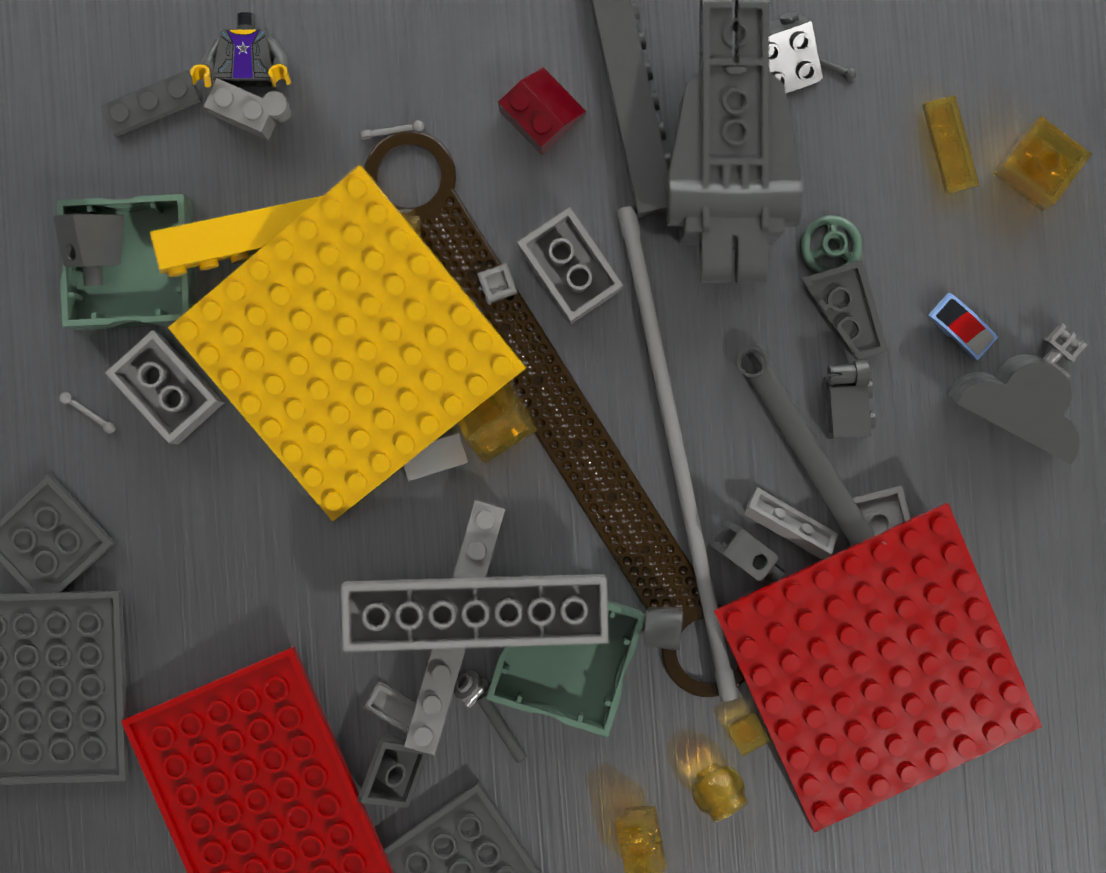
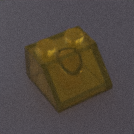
[458,381,537,463]

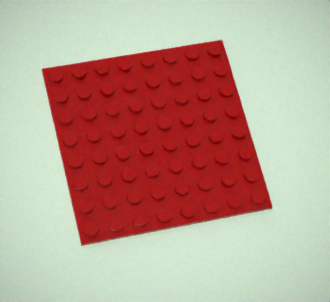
[714,503,1042,833]

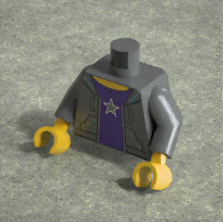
[190,12,291,87]

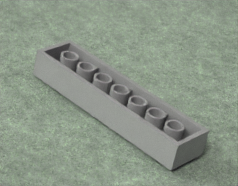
[342,574,608,651]

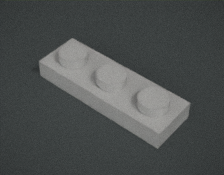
[744,487,838,560]

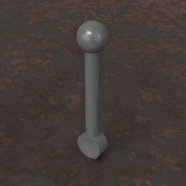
[819,57,857,81]

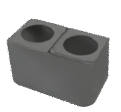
[644,606,683,650]

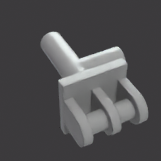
[1043,323,1087,379]

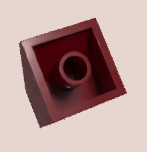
[498,67,587,155]

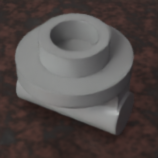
[454,671,491,708]

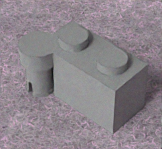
[204,78,291,141]

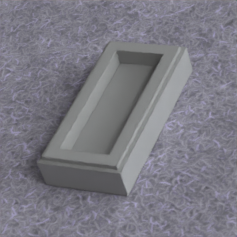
[404,433,469,481]
[362,681,417,734]

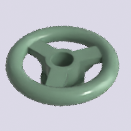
[800,215,863,273]

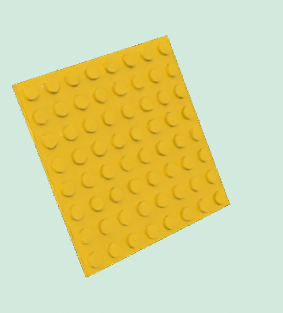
[168,165,526,522]

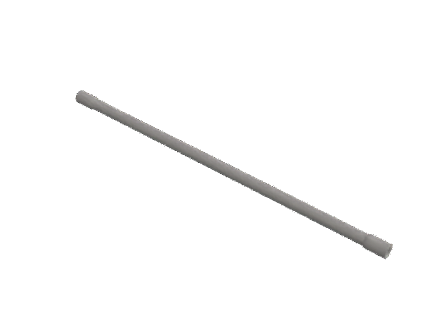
[617,206,739,702]

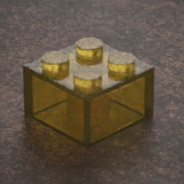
[993,116,1092,211]

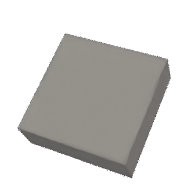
[477,263,518,304]

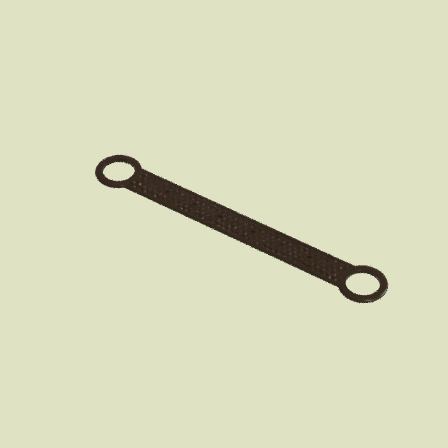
[364,130,745,697]

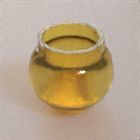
[692,763,749,823]

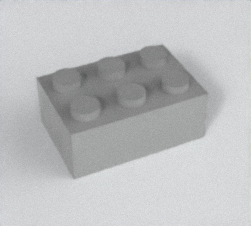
[517,207,624,325]
[105,330,225,444]

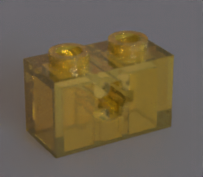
[615,805,667,873]

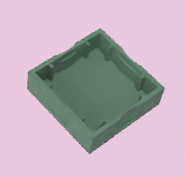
[57,194,197,330]
[486,575,646,737]

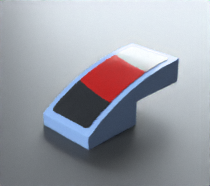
[928,293,998,360]

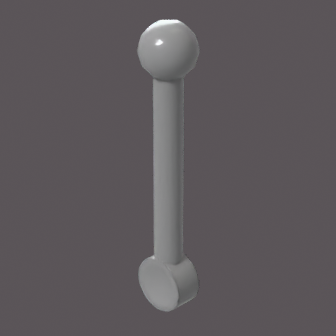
[359,120,424,139]
[59,392,116,434]

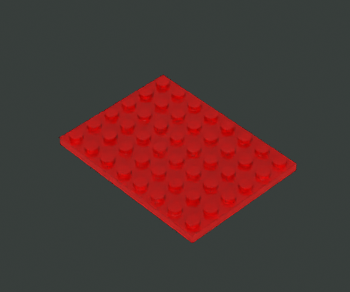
[121,646,394,873]

